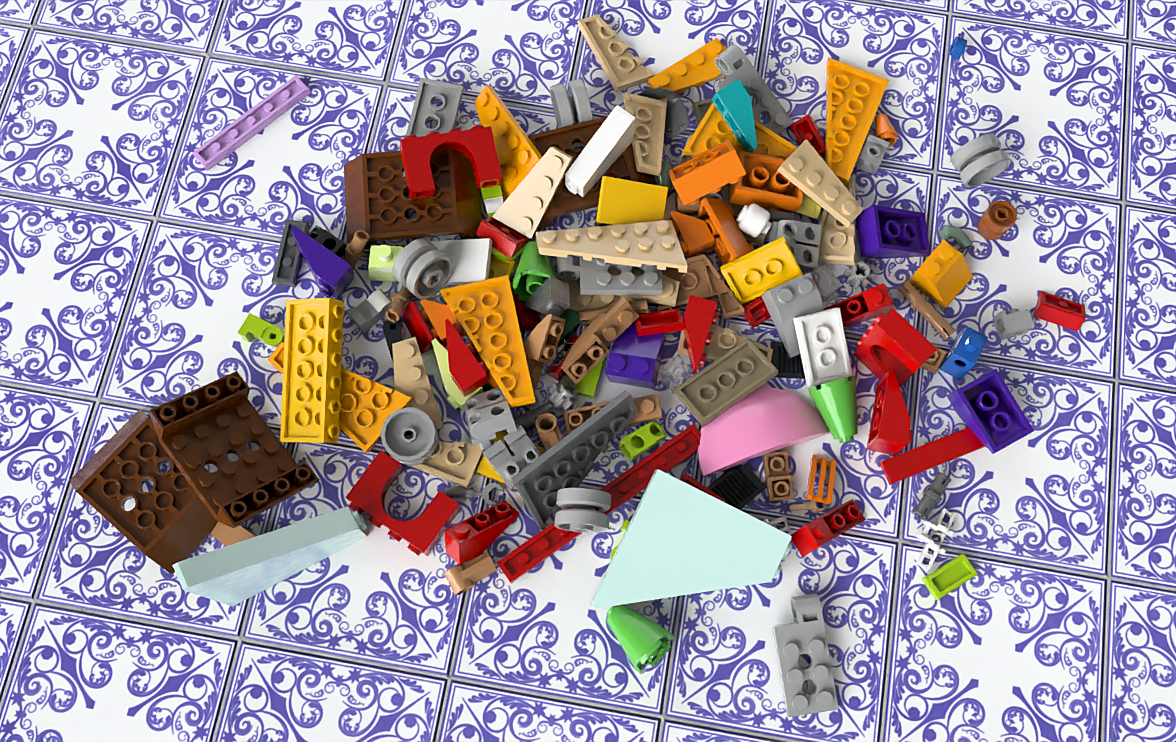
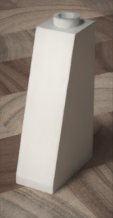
[565,105,636,197]

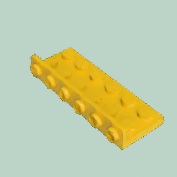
[280,298,344,443]

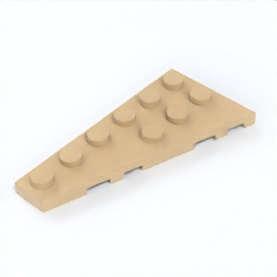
[536,220,688,273]

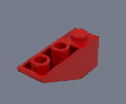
[824,283,897,327]
[683,295,719,373]
[445,319,489,397]
[791,499,866,557]
[445,500,519,566]

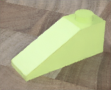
[432,339,484,412]

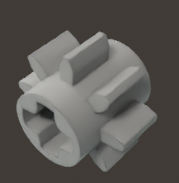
[843,260,874,289]
[548,381,578,411]

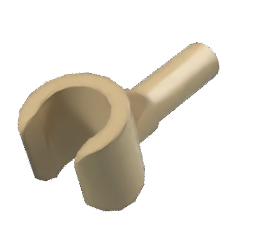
[789,500,826,513]

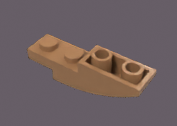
[561,298,639,385]
[523,314,566,407]
[563,394,663,434]

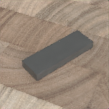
[271,220,310,287]

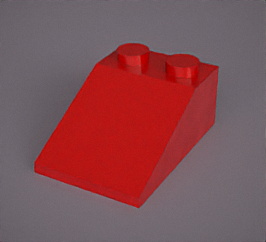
[866,370,913,456]

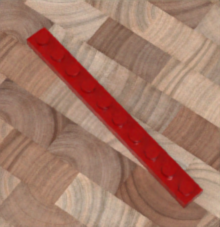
[497,424,701,584]

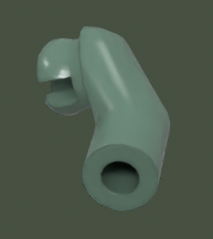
[939,225,973,250]

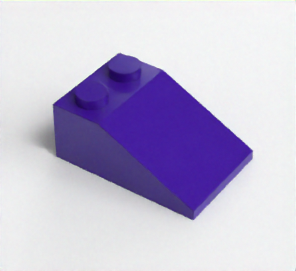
[856,205,931,259]
[291,225,354,300]
[605,322,667,389]
[946,369,1034,454]

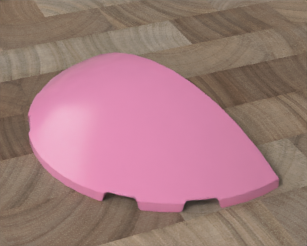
[697,386,830,477]

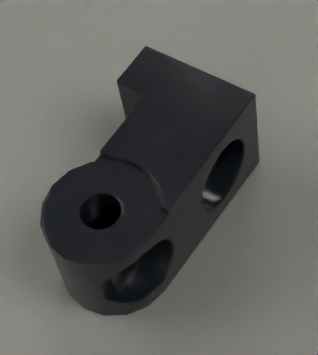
[308,225,346,259]
[383,319,406,361]

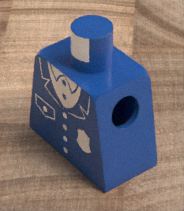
[939,326,988,380]

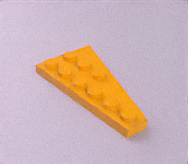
[826,57,889,185]
[474,85,542,202]
[682,103,797,160]
[440,275,536,408]
[267,342,414,452]

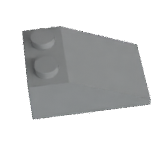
[761,272,824,358]

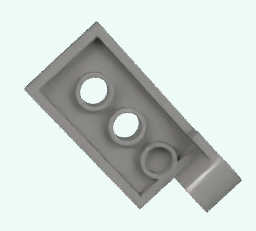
[714,44,793,135]
[406,78,464,137]
[556,255,663,295]
[772,593,839,717]

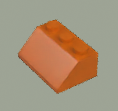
[668,139,746,206]
[729,150,803,213]
[697,198,754,266]

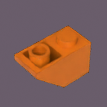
[669,211,715,258]
[419,299,466,347]

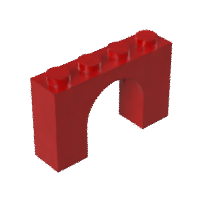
[399,125,503,199]
[853,308,937,387]
[345,450,462,556]

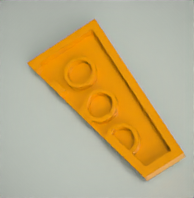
[648,38,726,100]

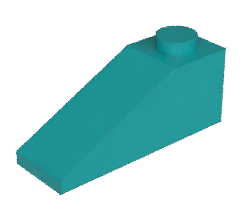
[711,79,758,153]

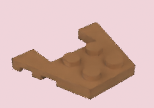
[658,254,745,335]

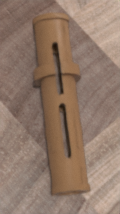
[897,280,956,340]
[578,298,649,325]

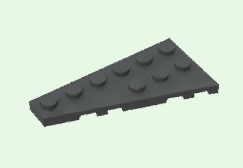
[512,391,638,530]

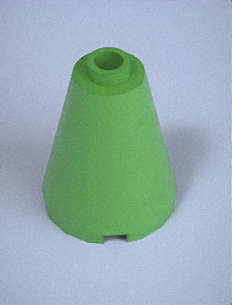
[512,241,558,302]
[808,376,858,443]
[606,604,675,674]

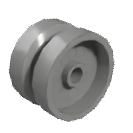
[550,78,592,128]
[950,133,1011,188]
[392,239,453,300]
[381,407,439,466]
[554,488,612,533]

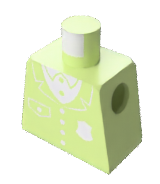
[369,245,404,282]

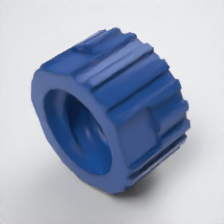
[948,36,967,58]

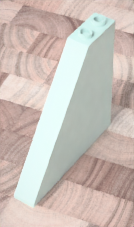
[590,469,792,608]
[172,506,368,607]

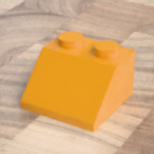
[909,240,973,309]

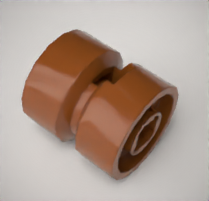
[977,200,1017,240]

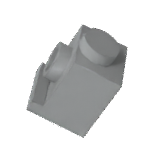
[855,134,890,174]
[992,309,1035,340]

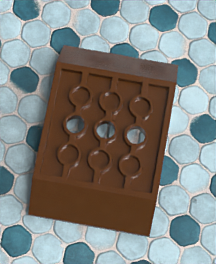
[528,116,656,230]
[344,149,482,249]
[149,371,320,529]
[69,409,219,575]

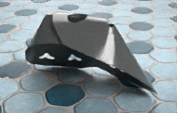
[638,87,689,139]

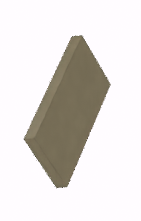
[674,337,778,427]

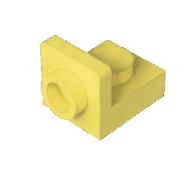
[796,192,822,219]

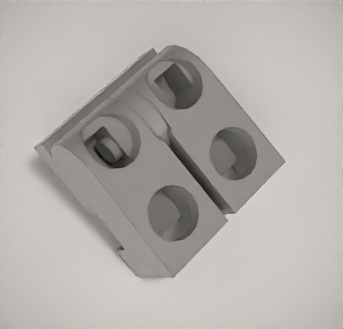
[768,220,822,271]
[464,387,517,450]
[483,425,541,489]

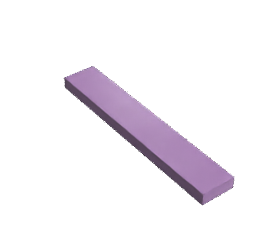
[192,75,311,171]

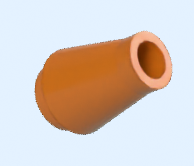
[874,114,898,147]

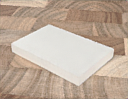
[429,238,493,286]
[793,307,853,387]

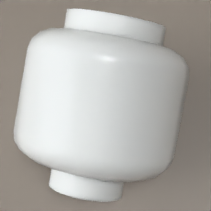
[736,203,772,238]

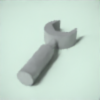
[445,483,504,506]

